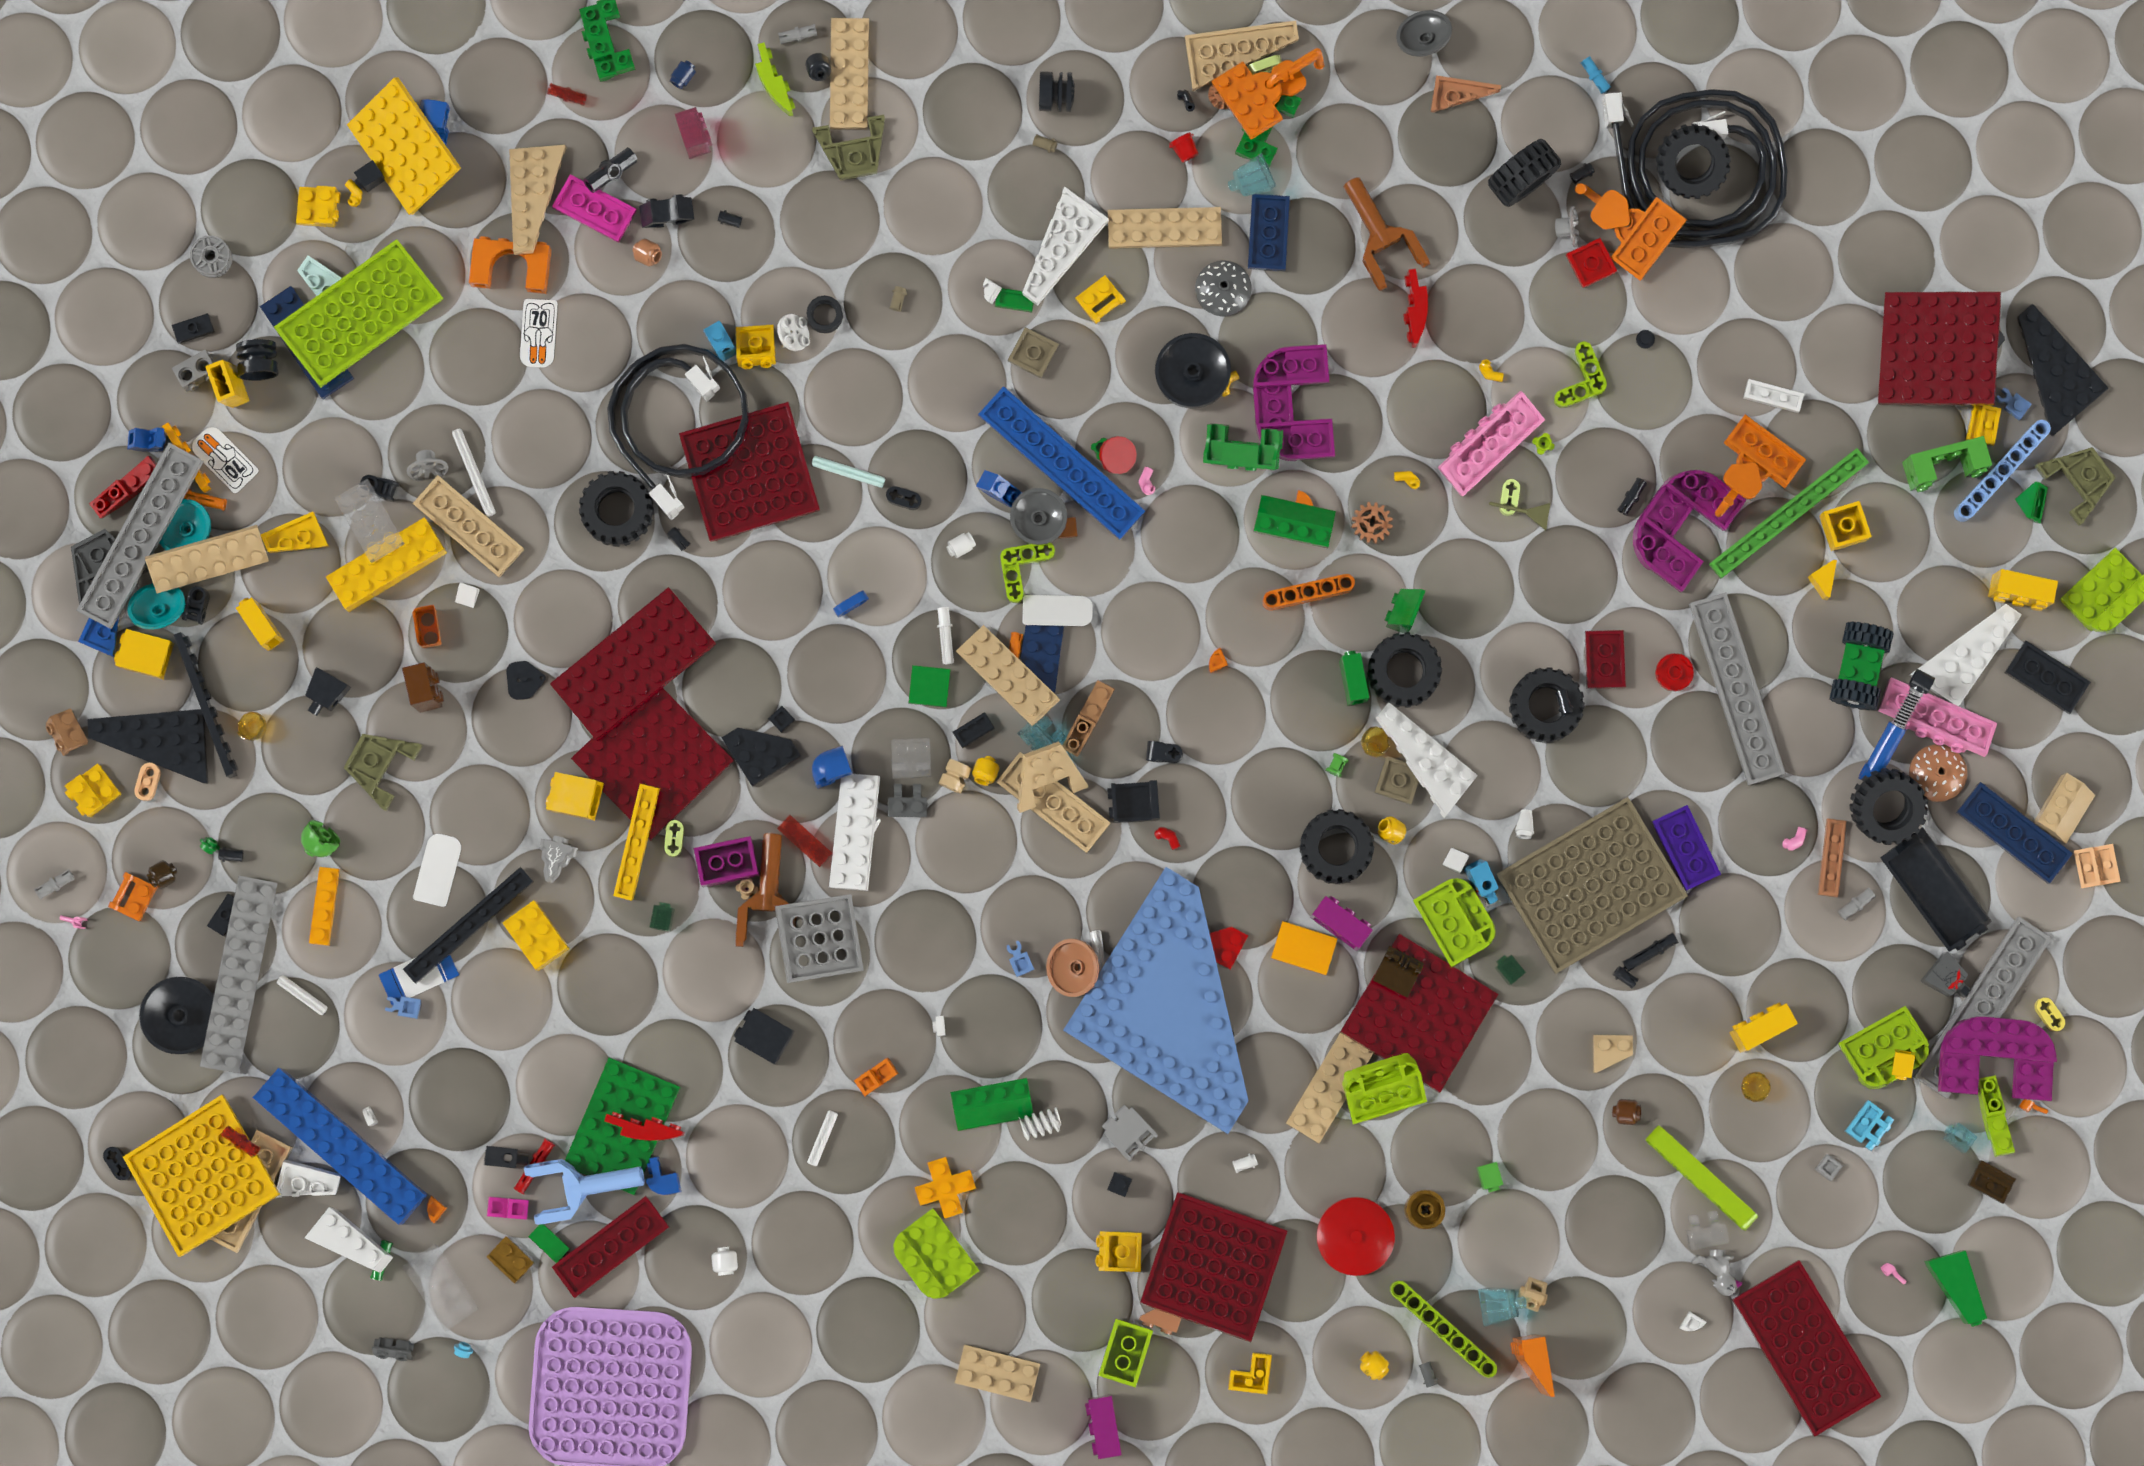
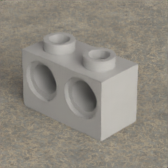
[172,350,214,391]

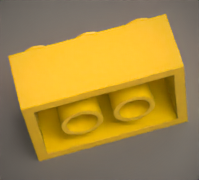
[1988,569,2058,611]
[502,900,570,971]
[1729,1002,1798,1053]

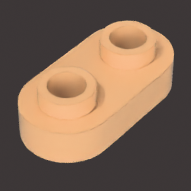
[134,763,161,801]

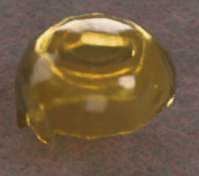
[237,712,267,741]
[1361,726,1390,757]
[1741,1072,1771,1102]

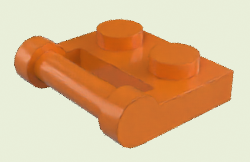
[108,872,157,922]

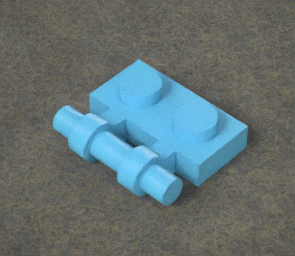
[1845,1100,1894,1151]

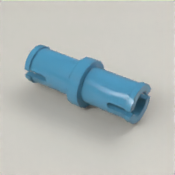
[1580,56,1611,94]

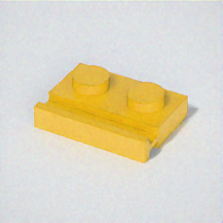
[1966,405,2001,446]

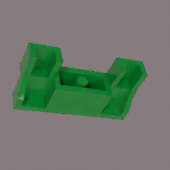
[579,0,636,82]
[1235,87,1302,168]
[1203,423,1283,471]

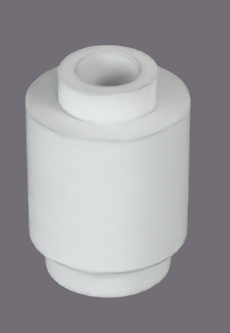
[946,532,976,558]

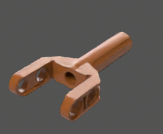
[1343,177,1430,291]
[736,833,796,947]

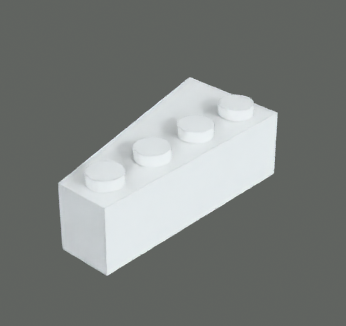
[305,1207,393,1273]

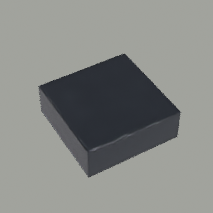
[768,706,795,733]

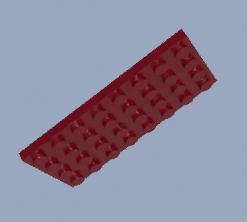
[550,587,716,741]
[1732,1260,1882,1437]

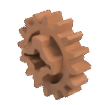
[1351,502,1393,544]

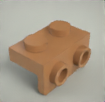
[46,708,88,756]

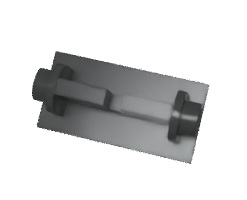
[372,1337,414,1361]

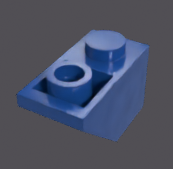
[976,470,1023,508]

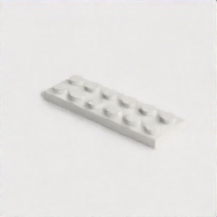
[829,774,880,891]

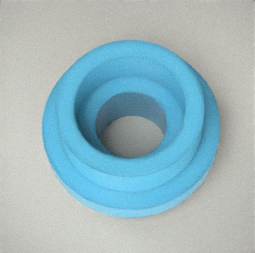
[454,1342,473,1358]

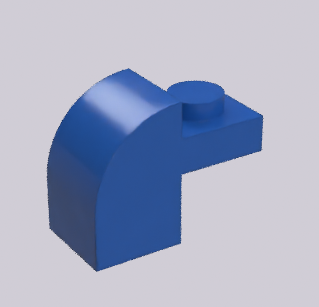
[127,427,166,452]
[645,1157,682,1195]

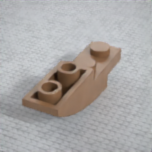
[1062,680,1115,757]

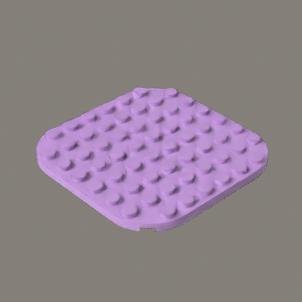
[529,1307,692,1466]

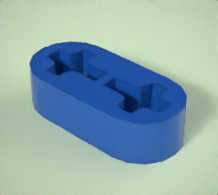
[833,590,869,618]

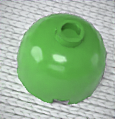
[301,820,341,857]

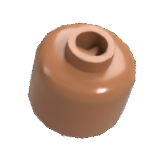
[633,239,662,267]

